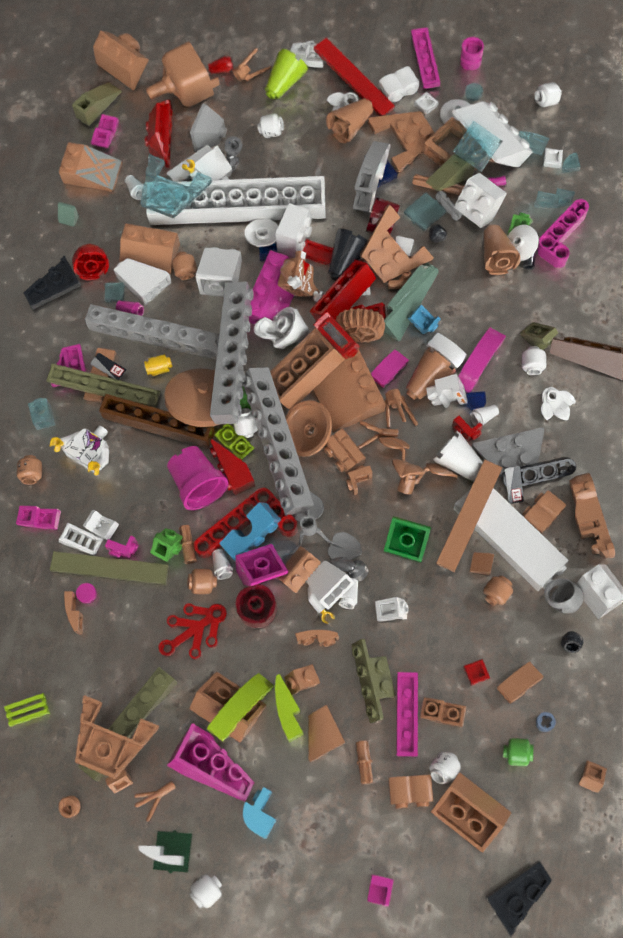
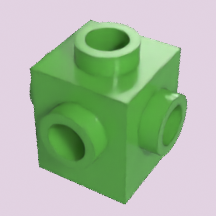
[150,528,183,561]

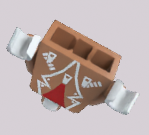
[278,251,325,302]

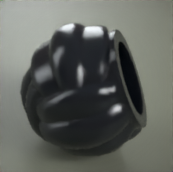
[429,224,448,243]
[561,631,584,653]

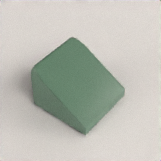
[58,202,79,226]

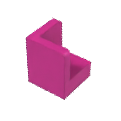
[367,875,394,907]

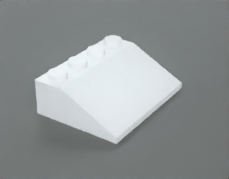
[453,101,533,168]

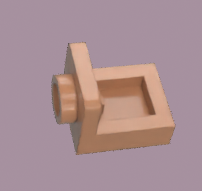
[346,465,372,495]
[284,664,320,695]

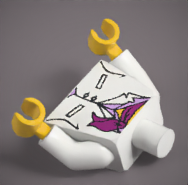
[49,425,109,476]

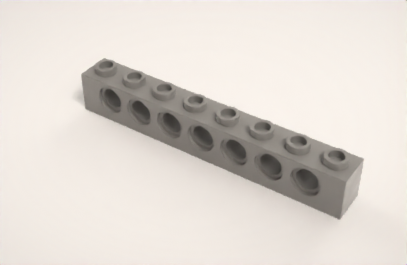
[210,282,254,424]
[85,304,219,359]
[242,367,314,515]

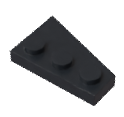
[23,255,81,310]
[486,861,552,937]

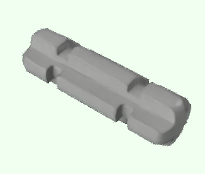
[436,190,462,221]

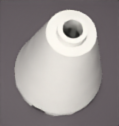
[433,431,483,482]

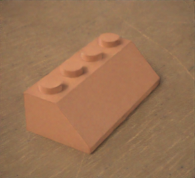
[270,328,345,410]

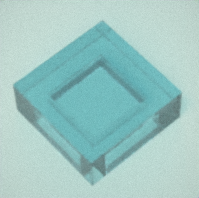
[105,283,125,302]

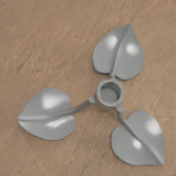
[274,492,362,565]

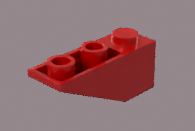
[209,439,255,495]

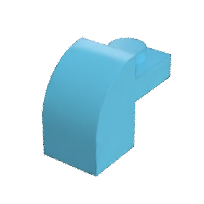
[243,787,276,839]

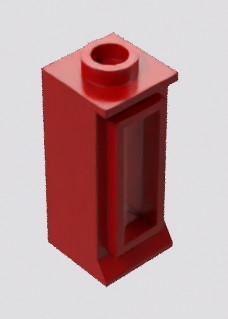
[313,311,360,359]

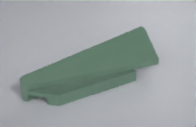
[384,262,439,341]

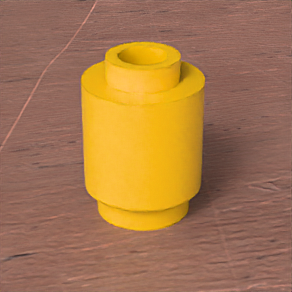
[144,354,172,376]

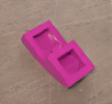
[91,114,120,149]
[371,349,409,388]
[16,506,61,530]

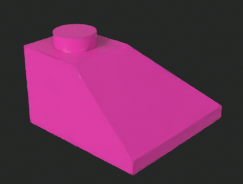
[235,544,288,586]

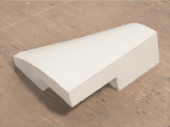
[290,38,329,68]

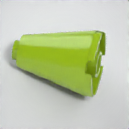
[265,49,308,100]

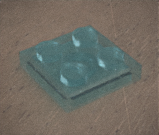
[453,121,503,172]

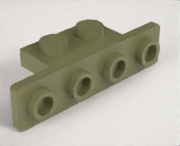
[352,639,396,723]

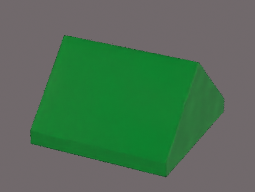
[384,516,431,562]

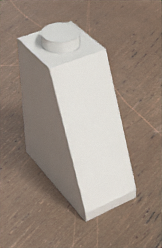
[114,258,172,305]

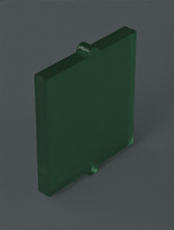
[153,830,192,873]

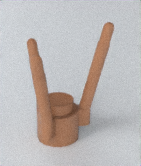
[233,48,272,82]
[384,389,418,428]

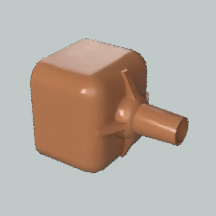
[146,41,220,107]

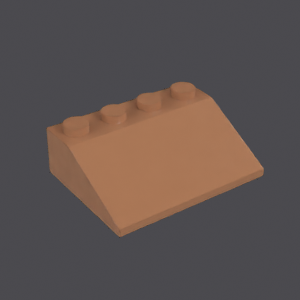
[313,343,385,433]

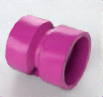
[460,37,484,71]

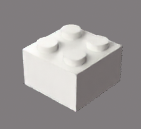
[454,173,507,228]
[275,203,312,257]

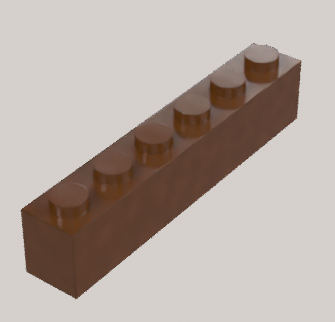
[99,394,215,449]

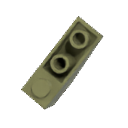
[72,82,122,126]
[426,151,477,191]

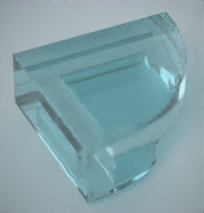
[562,152,581,173]

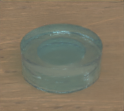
[465,83,483,101]

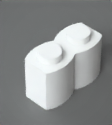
[379,67,419,102]

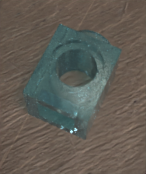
[28,398,55,430]

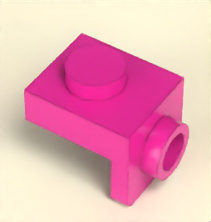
[105,536,138,559]

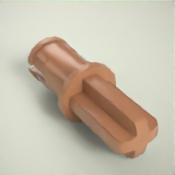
[179,525,197,564]
[355,741,373,784]

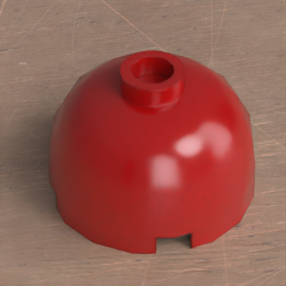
[72,244,109,281]

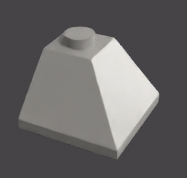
[190,103,227,153]

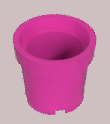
[167,446,228,510]

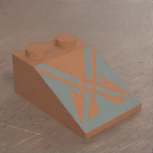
[59,142,122,192]

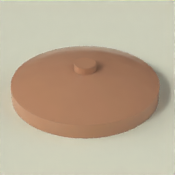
[165,368,231,427]

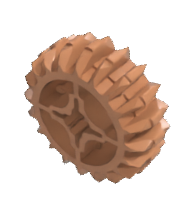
[335,308,385,343]

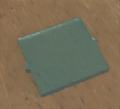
[404,193,447,231]

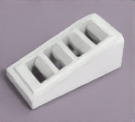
[59,523,103,556]

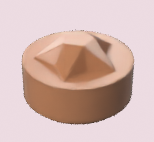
[59,795,81,818]

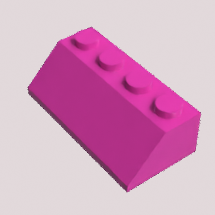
[249,250,294,325]

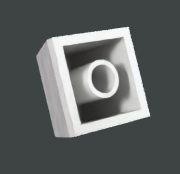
[196,247,242,297]
[576,564,623,619]

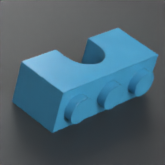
[220,502,281,560]

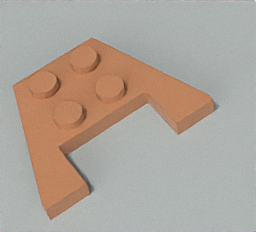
[368,111,434,174]
[360,205,433,283]
[75,695,160,779]

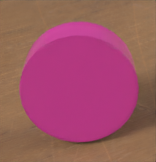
[76,583,97,604]

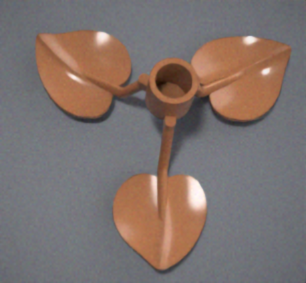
[378,437,458,495]

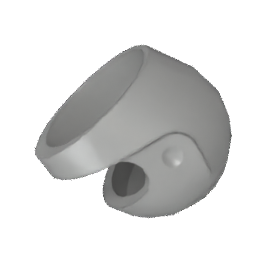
[544,578,583,613]

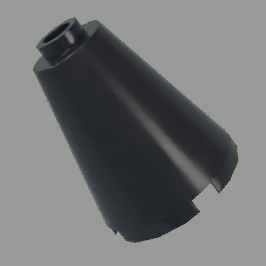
[328,228,368,281]

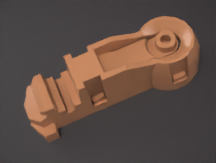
[569,473,615,559]

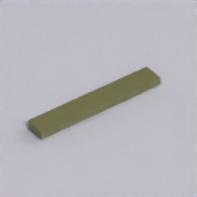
[46,363,161,408]
[50,551,169,585]

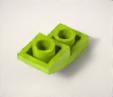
[214,424,255,460]

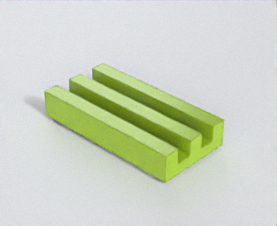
[4,693,50,727]

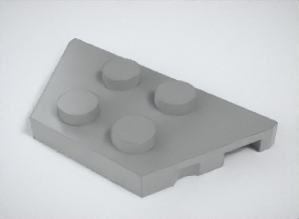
[472,427,544,477]

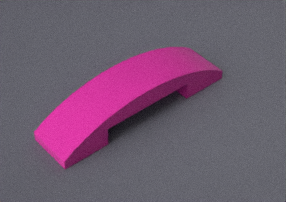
[458,327,506,395]

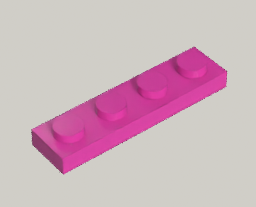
[411,27,440,89]
[396,672,418,757]

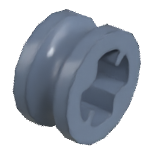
[536,712,556,732]

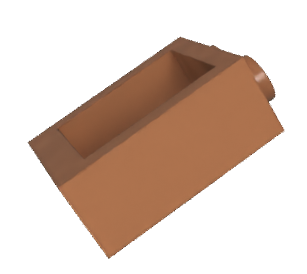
[423,117,477,166]

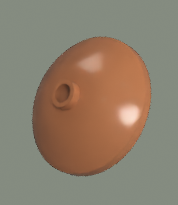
[285,400,332,457]

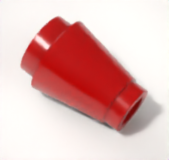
[208,55,234,74]

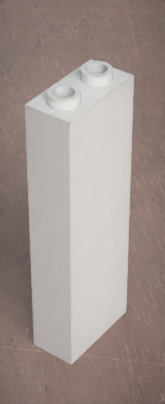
[454,488,569,591]

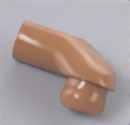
[388,271,412,289]

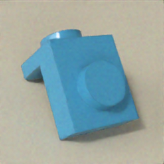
[408,305,441,334]

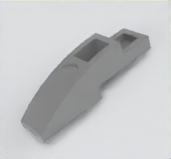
[353,141,391,213]

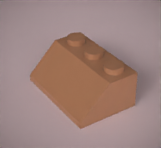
[93,30,149,90]
[119,223,180,274]
[189,672,267,743]
[431,772,512,853]

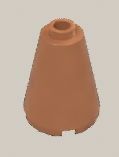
[326,99,373,143]
[484,225,521,275]
[406,347,456,400]

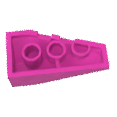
[167,723,255,802]

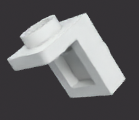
[83,510,119,540]

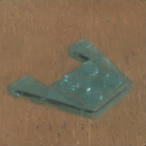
[141,154,212,219]

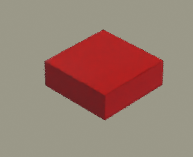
[463,659,490,686]

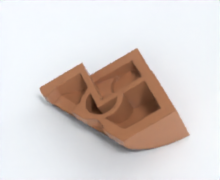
[308,705,345,762]

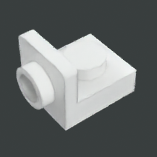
[375,597,408,622]

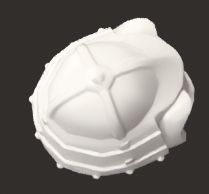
[254,307,309,349]

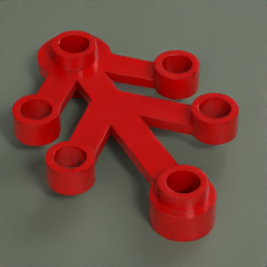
[158,603,227,660]

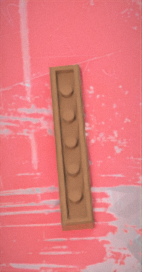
[436,460,503,572]

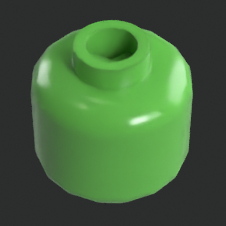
[503,738,533,766]

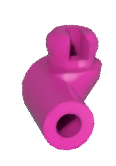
[487,176,507,186]

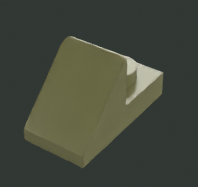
[520,322,558,350]

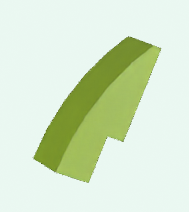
[275,674,304,743]

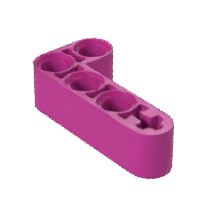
[537,199,589,268]

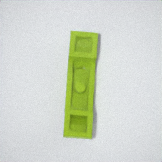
[207,673,274,742]

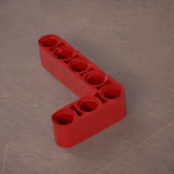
[194,488,298,559]

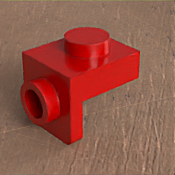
[452,415,483,442]

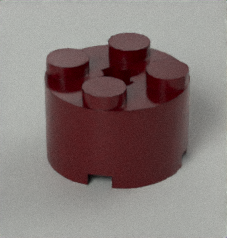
[365,197,400,235]
[235,584,277,628]

